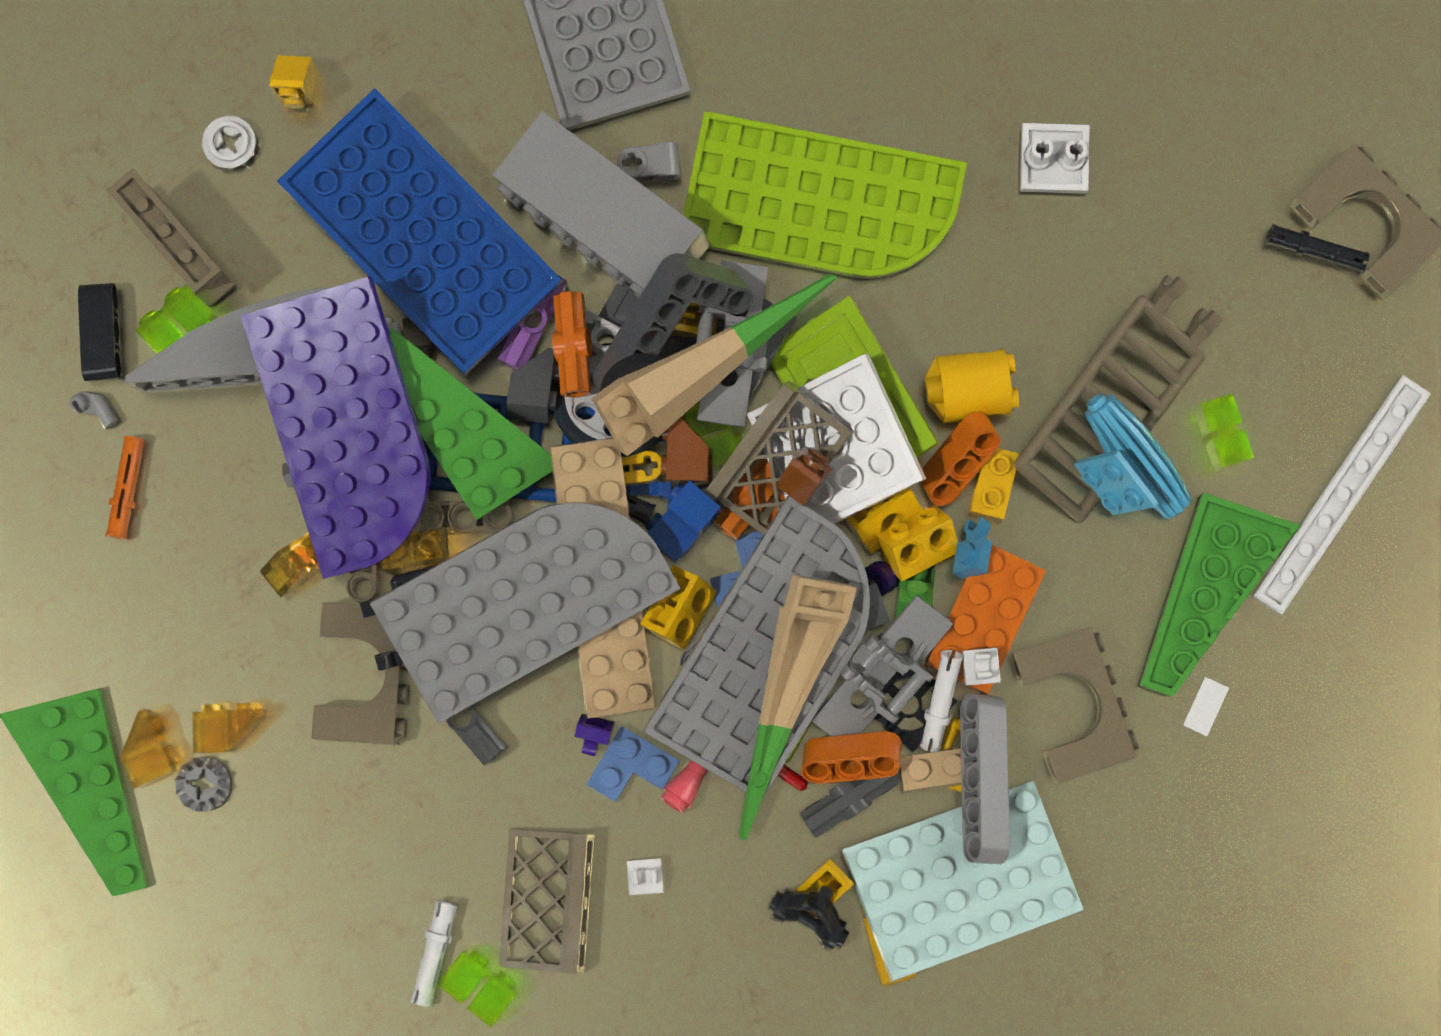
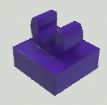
[574,714,615,756]

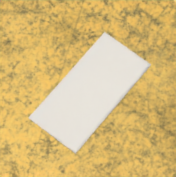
[1183,677,1229,736]

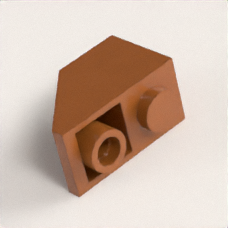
[661,416,714,484]
[776,448,833,507]

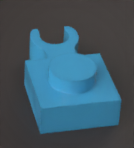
[952,516,992,578]

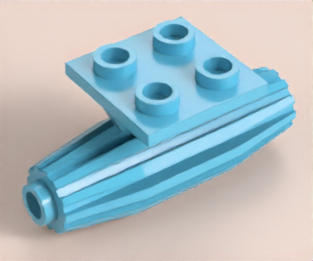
[1073,393,1192,519]

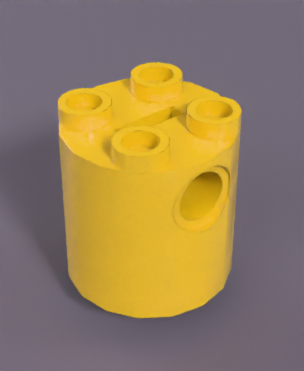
[924,348,1019,423]

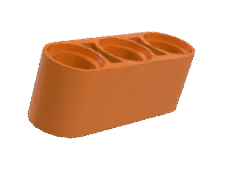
[921,411,1001,506]
[801,731,902,784]

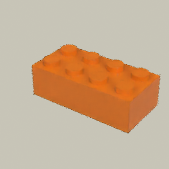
[924,545,1046,695]

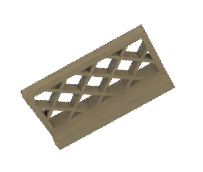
[704,380,853,535]
[499,829,594,974]

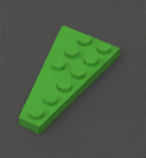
[389,328,552,520]
[1139,492,1300,697]
[0,688,149,897]

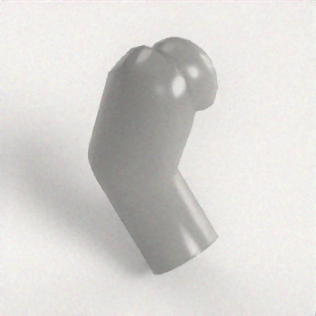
[70,391,120,429]

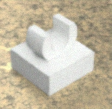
[962,648,1001,686]
[627,858,664,895]

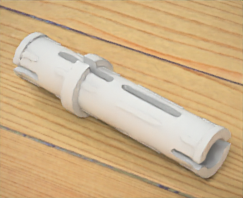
[920,650,963,752]
[410,900,458,1007]

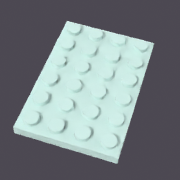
[842,781,1084,982]

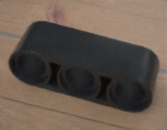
[78,283,121,381]

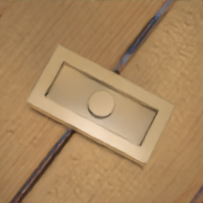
[899,748,962,793]

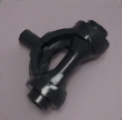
[768,886,850,952]

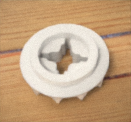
[202,116,257,170]

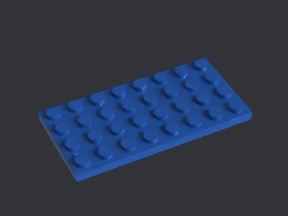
[277,88,563,375]

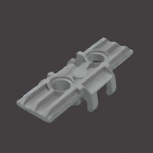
[696,260,768,427]
[811,595,953,736]

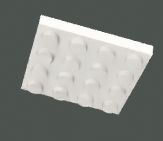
[747,354,926,524]

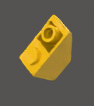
[269,55,316,109]

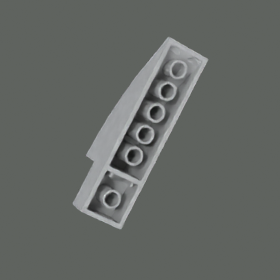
[125,287,404,393]

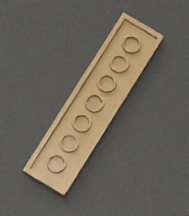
[549,438,655,719]

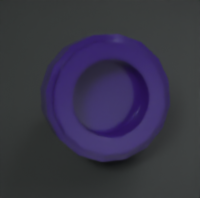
[865,561,899,596]

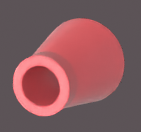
[661,760,707,814]

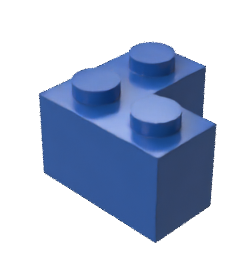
[645,480,721,565]

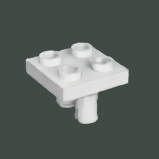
[1020,123,1089,194]

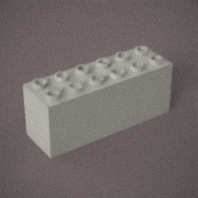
[492,111,710,299]

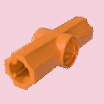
[552,291,593,398]
[714,458,774,541]

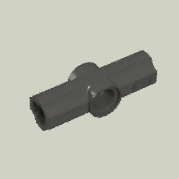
[445,705,507,766]
[799,774,901,838]

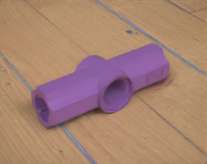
[498,275,569,370]

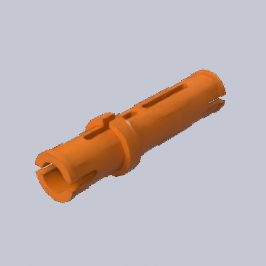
[105,436,145,540]

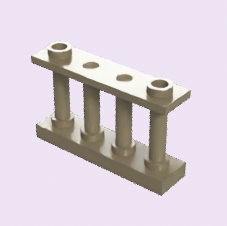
[107,168,235,308]

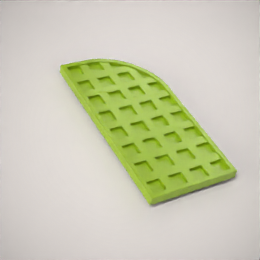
[683,111,967,279]

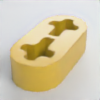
[621,451,663,487]

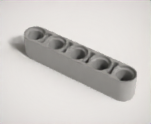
[960,693,1010,865]

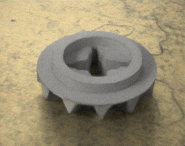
[175,757,230,812]

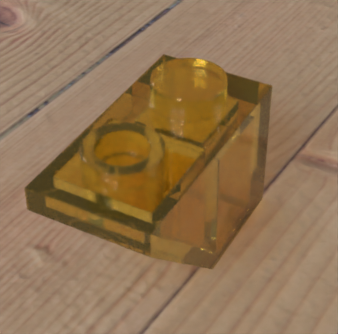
[382,527,449,576]
[259,533,320,598]
[192,703,267,754]
[120,709,179,789]

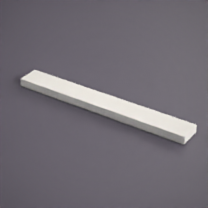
[1252,375,1431,616]

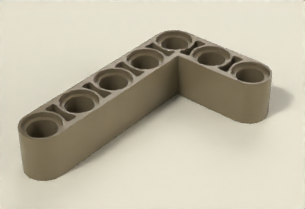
[346,500,515,603]

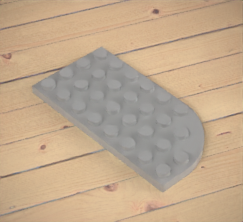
[643,496,870,797]
[370,502,681,724]

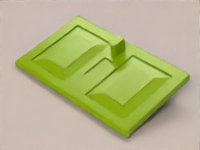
[771,295,939,458]

